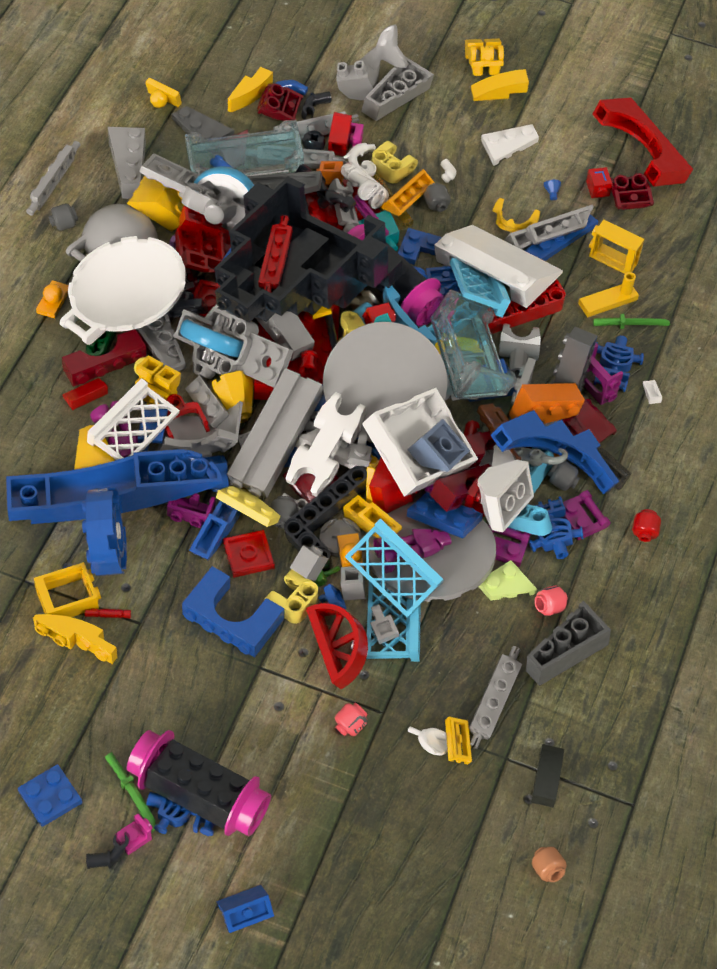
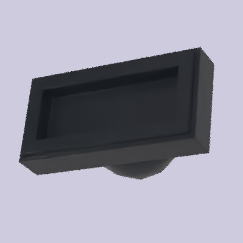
[167,290,208,318]

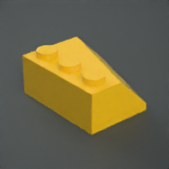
[127,176,184,232]

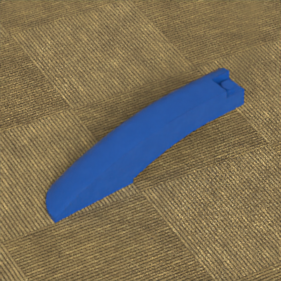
[6,449,222,524]

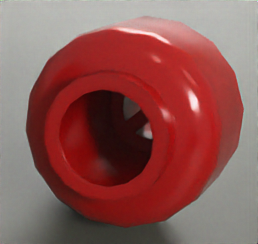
[632,509,661,542]

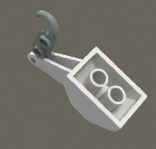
[478,444,568,532]

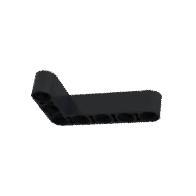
[284,466,367,571]

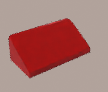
[62,378,108,410]

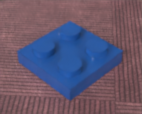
[18,764,82,827]

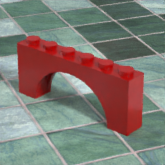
[593,97,693,187]

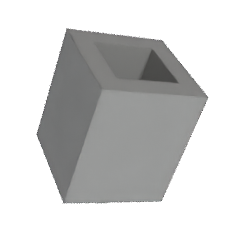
[290,545,328,581]
[341,566,365,600]

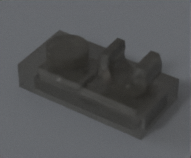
[598,448,632,490]

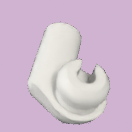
[441,159,456,183]

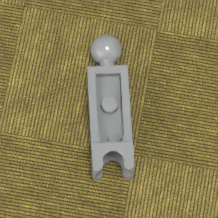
[328,178,359,233]

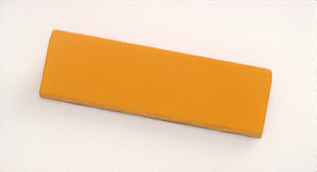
[380,169,435,217]

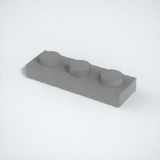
[185,375,229,428]

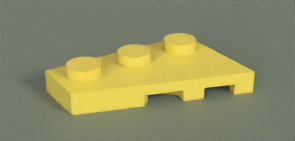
[216,486,280,527]

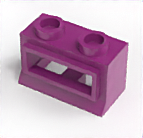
[167,493,216,528]

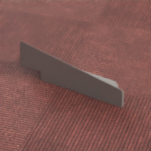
[504,204,593,249]

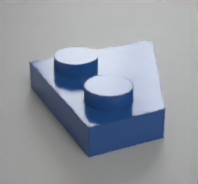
[426,266,459,296]

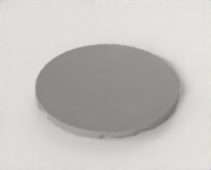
[323,322,447,443]
[369,502,496,602]

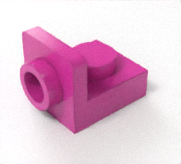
[349,123,364,147]
[115,813,153,855]

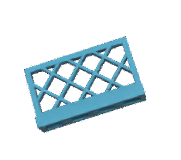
[450,258,511,317]
[345,518,444,618]
[367,581,421,662]

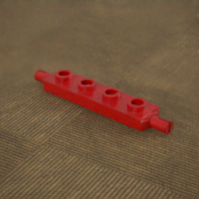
[258,215,292,293]

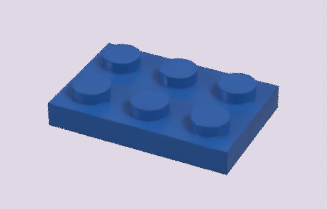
[407,492,483,539]

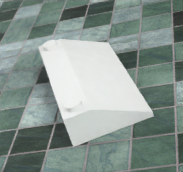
[434,225,563,308]

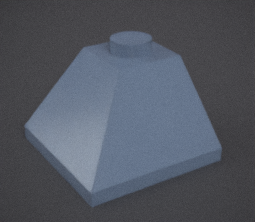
[407,419,470,472]

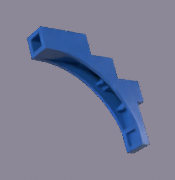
[491,410,620,494]

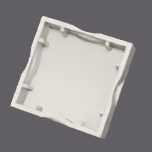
[362,388,478,497]

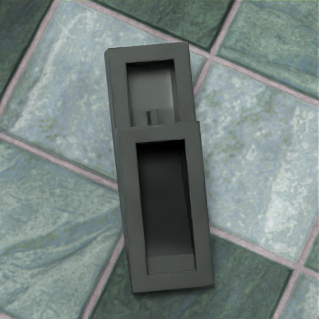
[531,744,564,808]

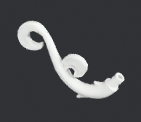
[343,143,389,203]

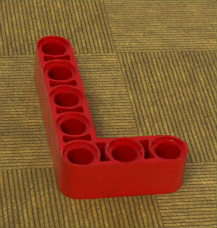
[477,260,566,335]

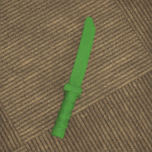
[593,314,670,329]
[105,752,156,833]

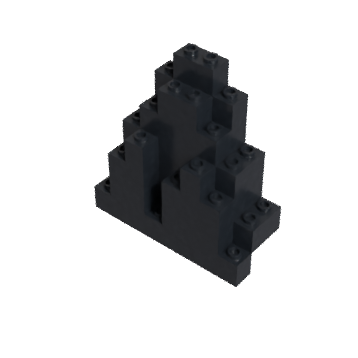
[214,176,403,323]

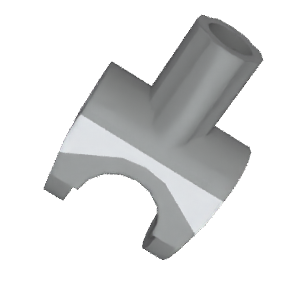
[498,324,540,379]

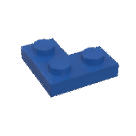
[398,228,442,265]

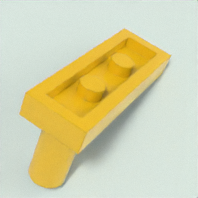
[578,272,639,318]

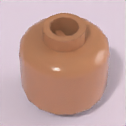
[532,847,567,882]

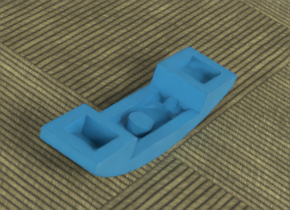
[382,286,437,346]

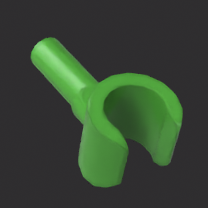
[314,566,340,587]

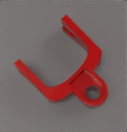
[165,394,210,439]

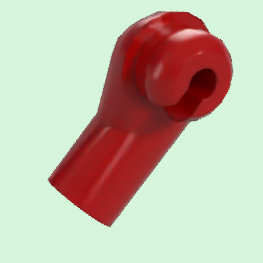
[464,420,480,436]

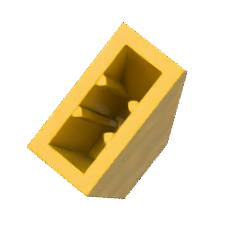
[74,425,115,470]

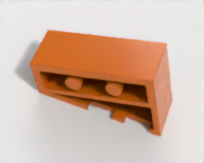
[509,383,585,424]

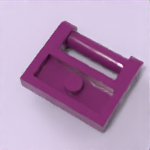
[562,490,611,540]
[489,525,531,567]

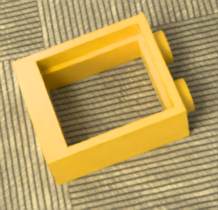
[589,220,644,274]
[34,562,101,617]

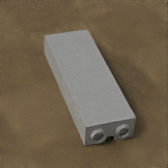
[227,368,324,498]

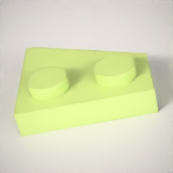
[478,560,537,601]

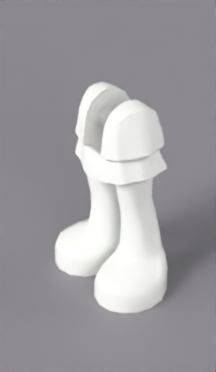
[341,164,386,209]

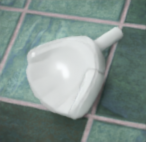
[408,726,448,756]

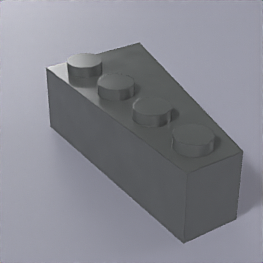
[550,327,597,392]
[526,601,611,686]

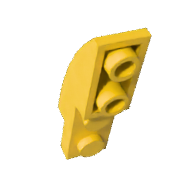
[33,614,118,664]

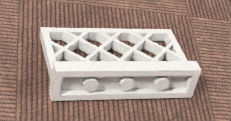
[87,378,180,460]

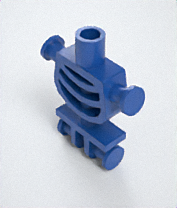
[594,335,644,392]
[528,496,583,559]
[146,792,216,836]

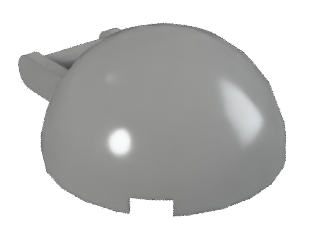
[66,204,158,262]

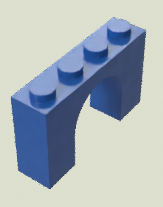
[182,566,284,657]

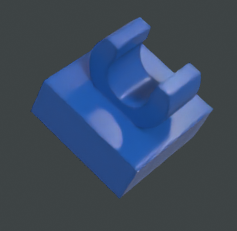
[318,584,346,609]

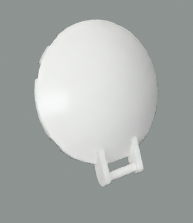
[60,236,186,345]

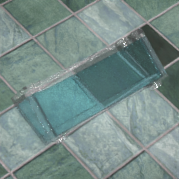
[185,120,304,177]
[430,289,517,399]

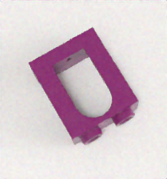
[584,343,623,405]

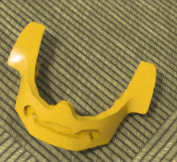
[493,198,540,233]

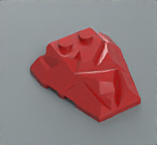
[175,206,231,272]

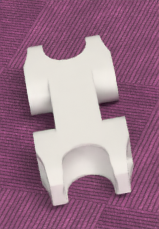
[286,392,367,497]

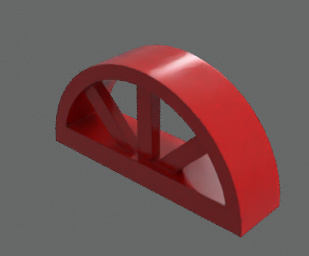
[306,603,368,689]

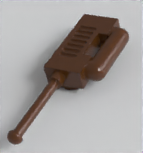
[477,403,521,460]

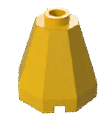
[211,371,253,423]

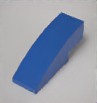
[189,500,242,560]

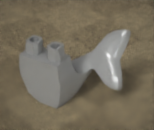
[337,24,408,101]

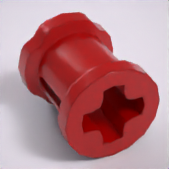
[299,350,319,377]

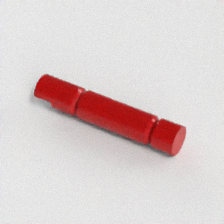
[85,608,131,619]

